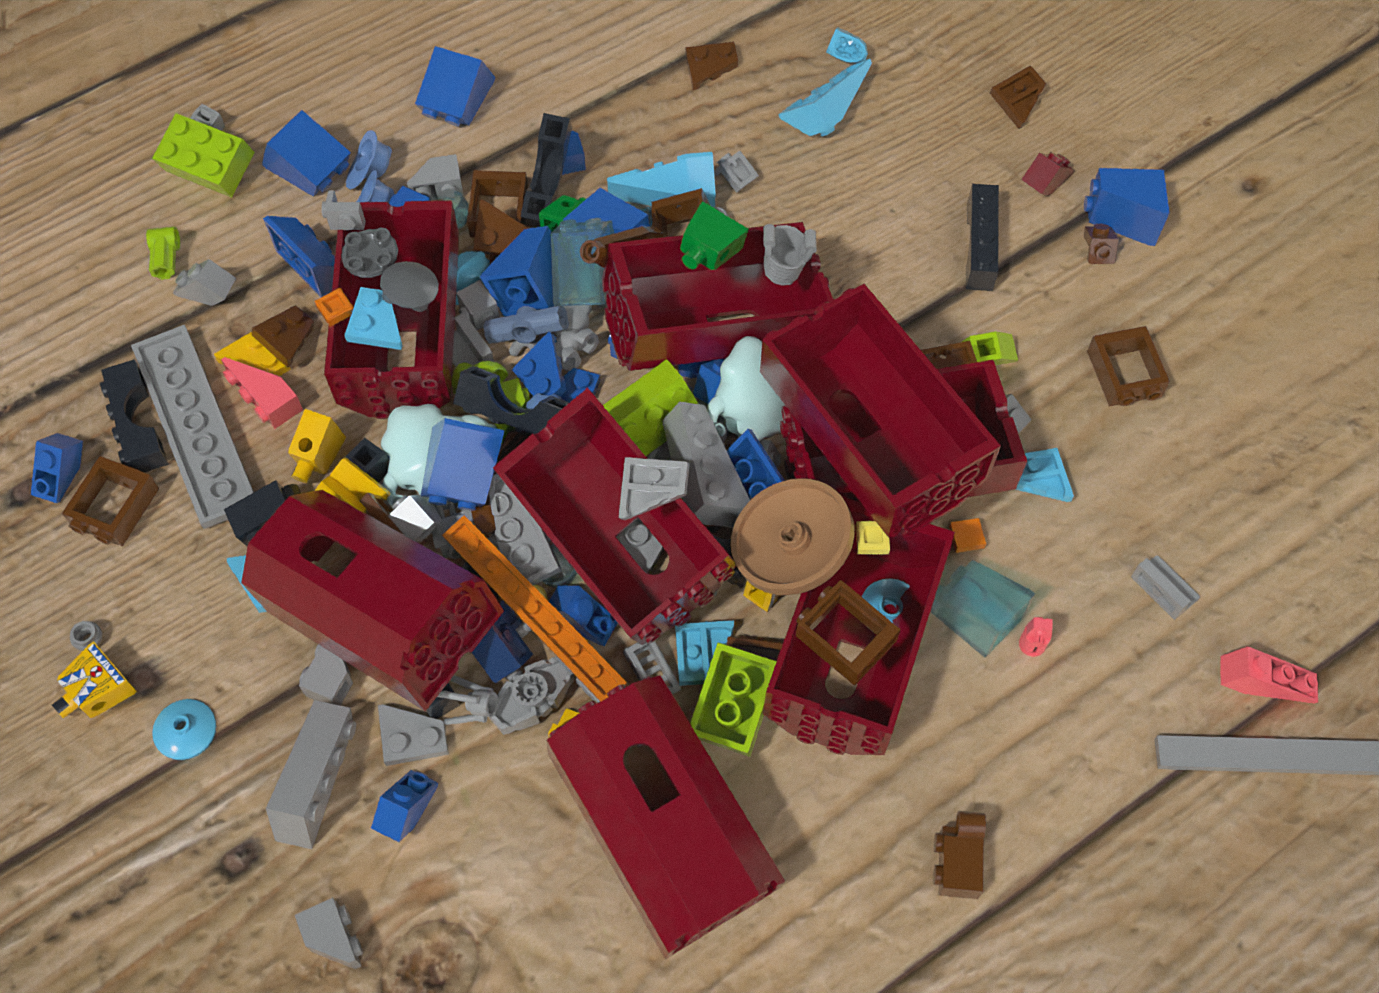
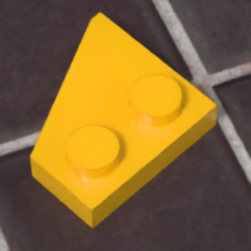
[214,332,291,376]

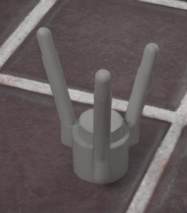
[437,675,498,725]

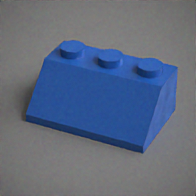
[263,216,335,297]
[727,429,785,500]

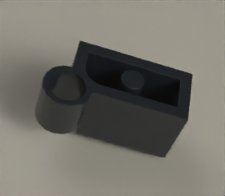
[224,480,301,547]

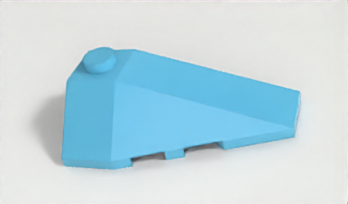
[778,59,872,136]
[607,152,716,207]

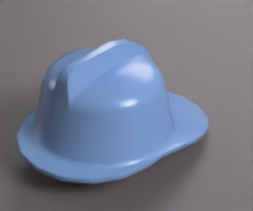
[346,130,392,190]
[356,170,394,203]

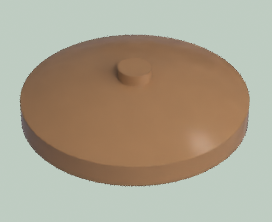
[731,479,854,595]

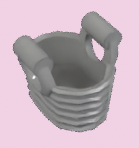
[763,224,817,286]

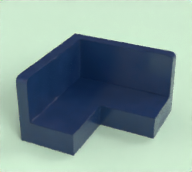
[472,599,533,683]

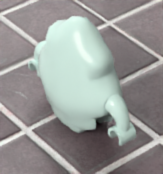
[707,336,785,441]
[381,404,497,509]

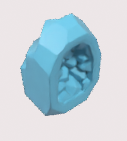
[826,27,868,63]

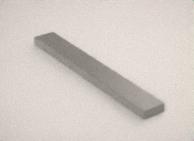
[1154,735,1379,775]

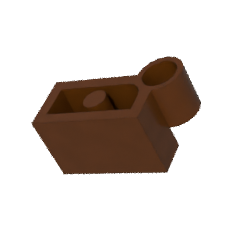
[933,811,986,899]

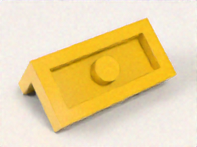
[315,457,390,513]

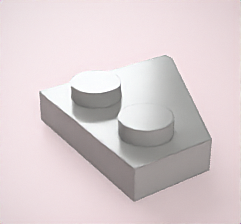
[619,457,690,520]
[378,704,449,766]

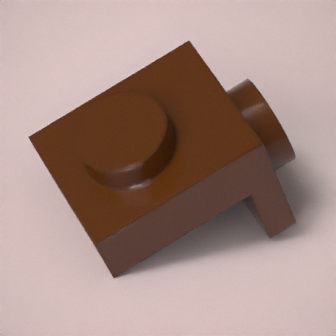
[1084,224,1119,264]

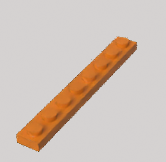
[442,515,629,701]

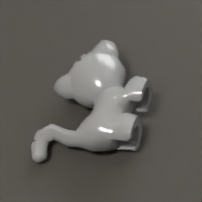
[509,299,599,372]

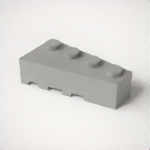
[662,402,750,527]
[266,700,356,849]

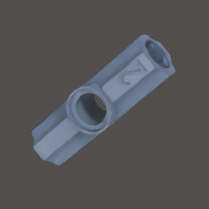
[483,306,569,344]

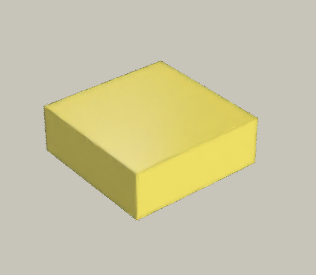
[855,521,890,554]

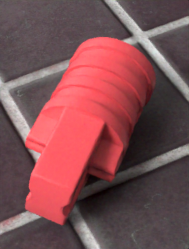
[1019,617,1053,657]

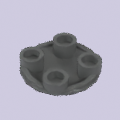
[342,228,398,278]
[380,261,439,312]

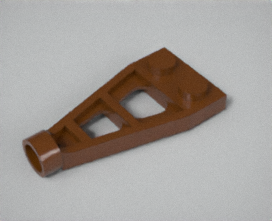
[580,226,664,268]

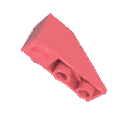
[221,357,303,429]
[1220,646,1318,704]

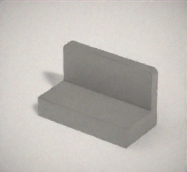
[453,313,494,367]
[1131,556,1200,620]

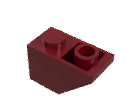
[1021,152,1075,195]

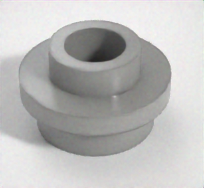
[70,621,102,651]

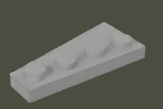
[489,474,562,585]

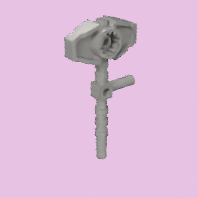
[489,622,576,735]

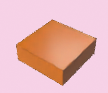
[314,288,354,327]
[949,518,986,553]

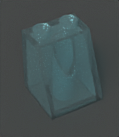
[551,218,614,306]
[930,560,1035,658]

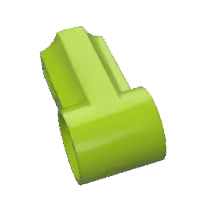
[146,226,180,280]

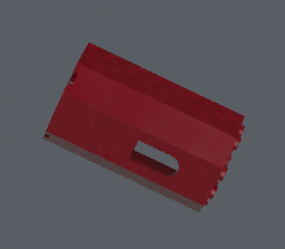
[324,200,459,419]
[602,222,835,371]
[760,283,1001,537]
[780,359,1027,502]
[493,388,736,645]
[241,490,504,711]
[763,496,955,755]
[546,675,785,960]

